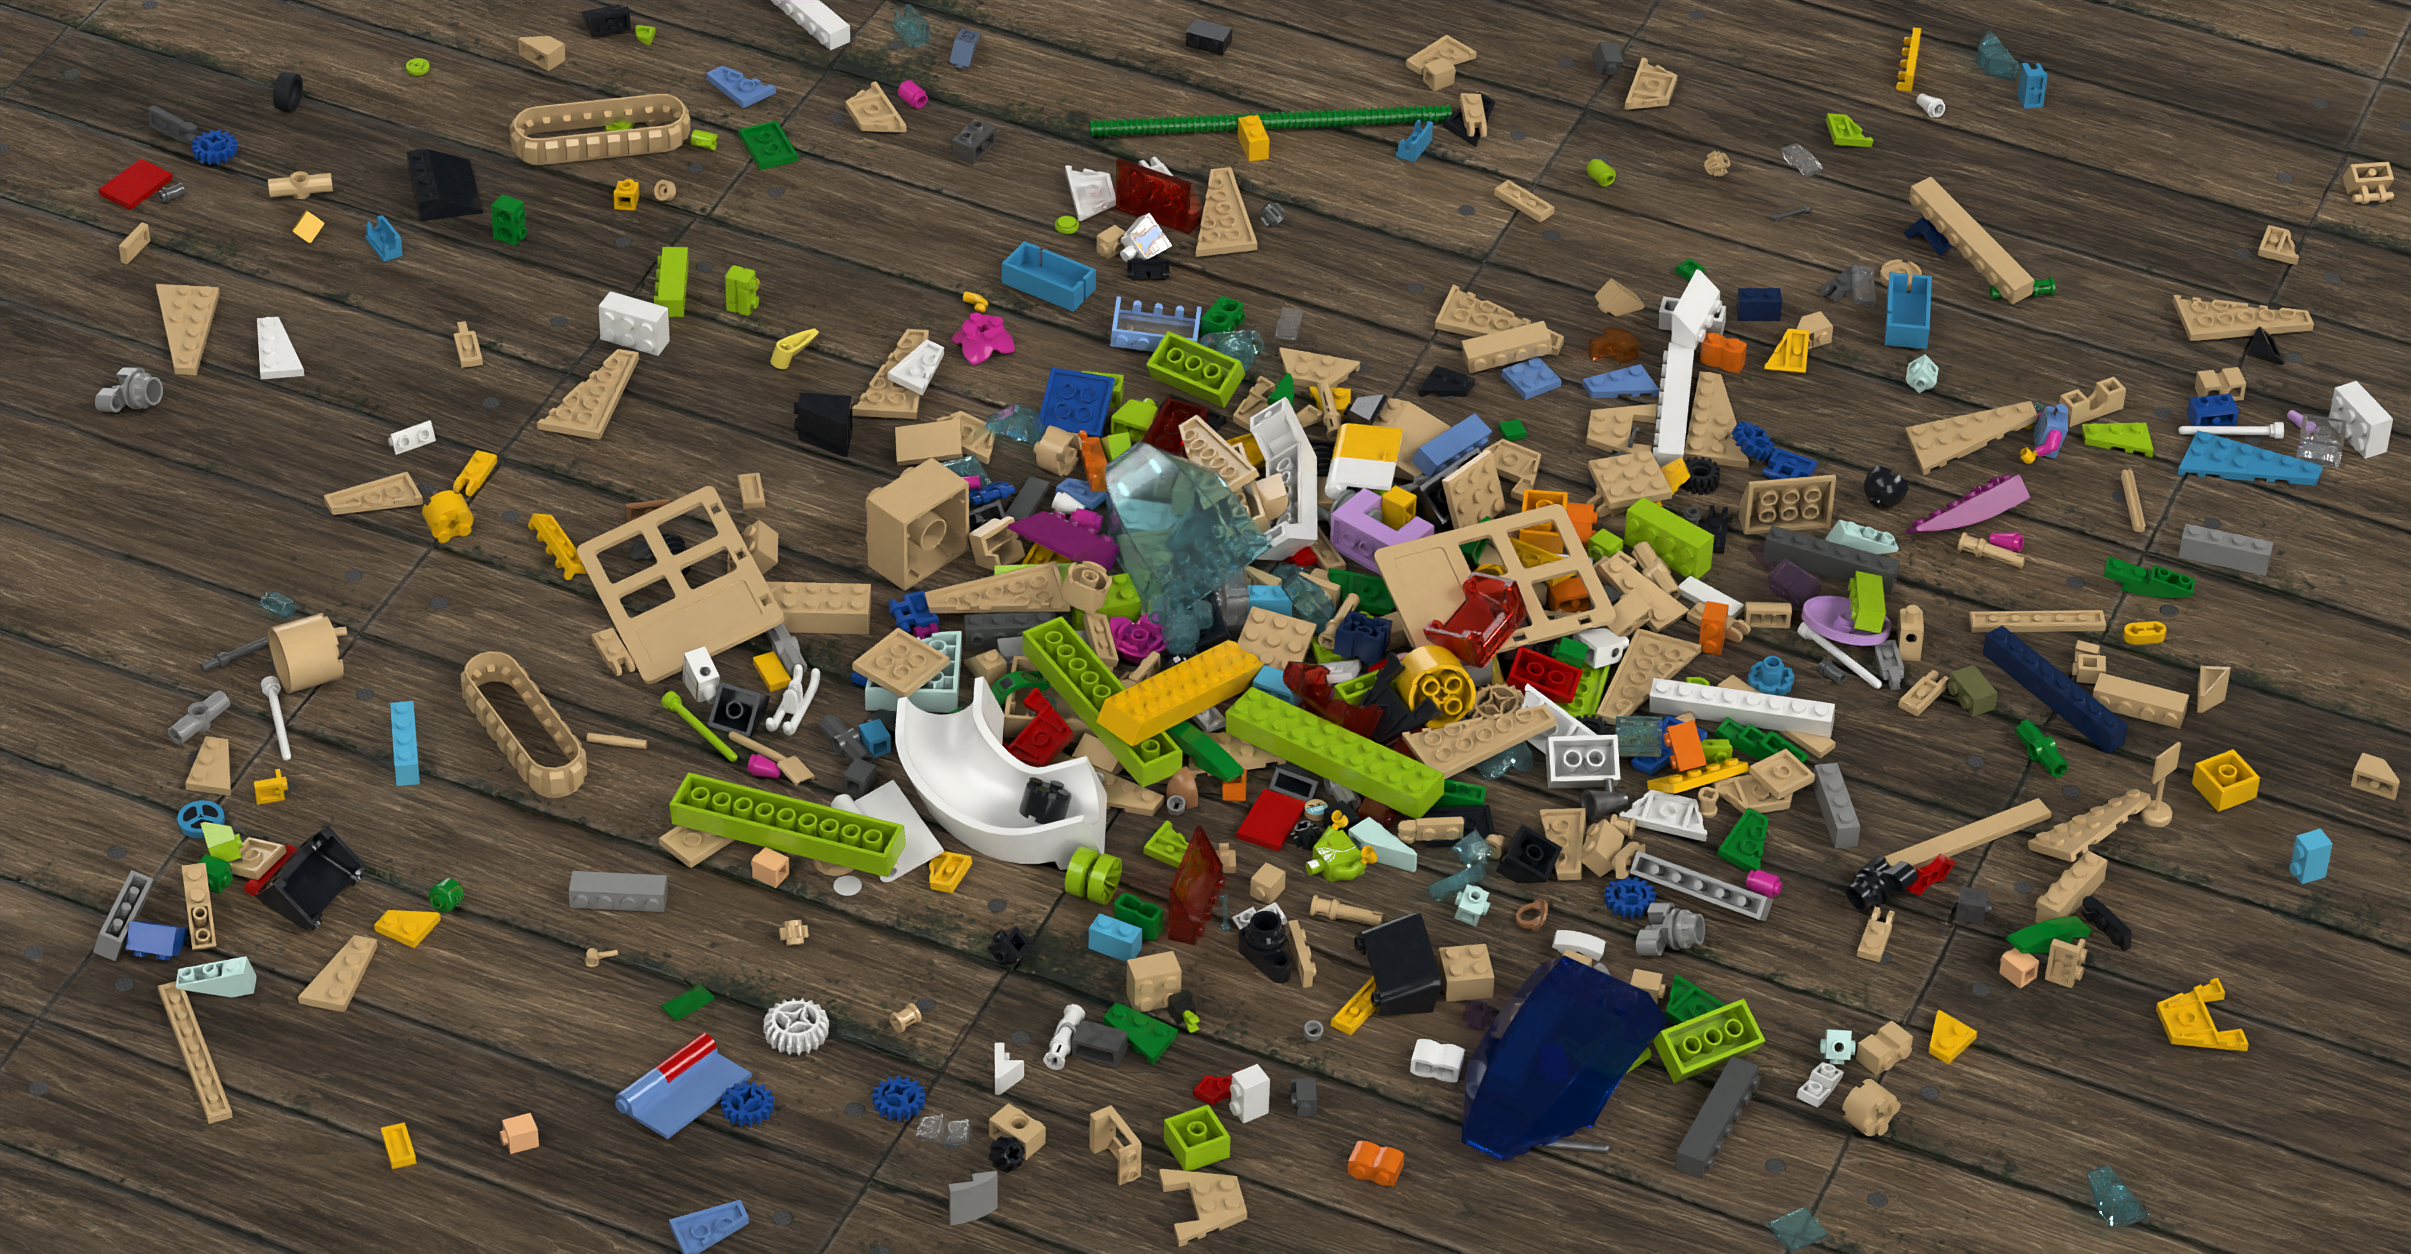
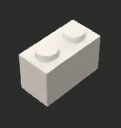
[1229,1064,1270,1124]

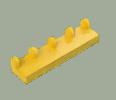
[1896,28,1921,92]
[528,513,587,580]

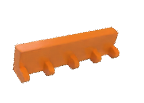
[1078,430,1113,492]

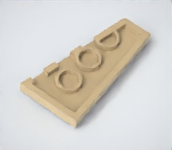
[324,472,423,515]
[1597,555,1689,633]

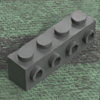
[965,612,1056,650]

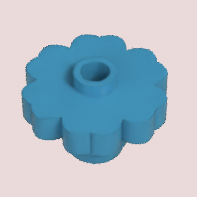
[1748,656,1794,696]

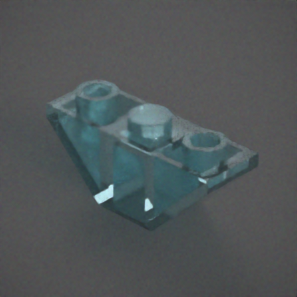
[1976,30,2019,81]
[985,404,1046,446]
[1281,574,1336,636]
[2087,1165,2149,1226]

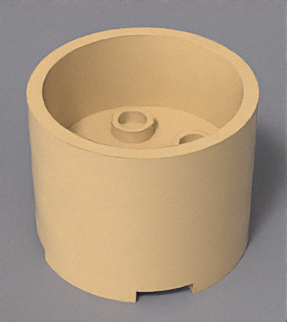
[268,613,344,693]

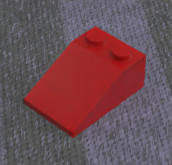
[1505,646,1583,703]

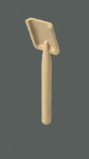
[729,731,815,786]

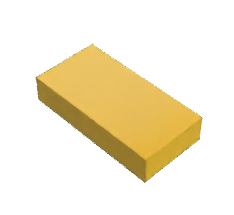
[753,651,791,692]
[381,1122,417,1169]

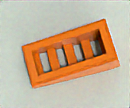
[1222,769,1247,801]

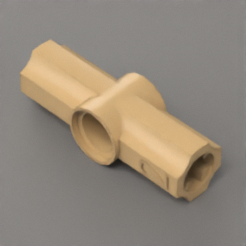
[268,171,333,199]
[1632,541,1681,599]

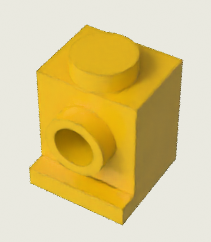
[614,179,639,211]

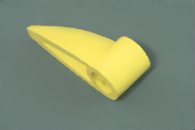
[770,329,819,369]

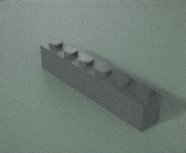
[1763,526,1900,594]
[1675,1056,1761,1178]

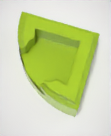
[635,25,656,45]

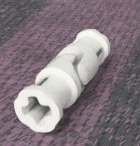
[1043,1004,1085,1070]

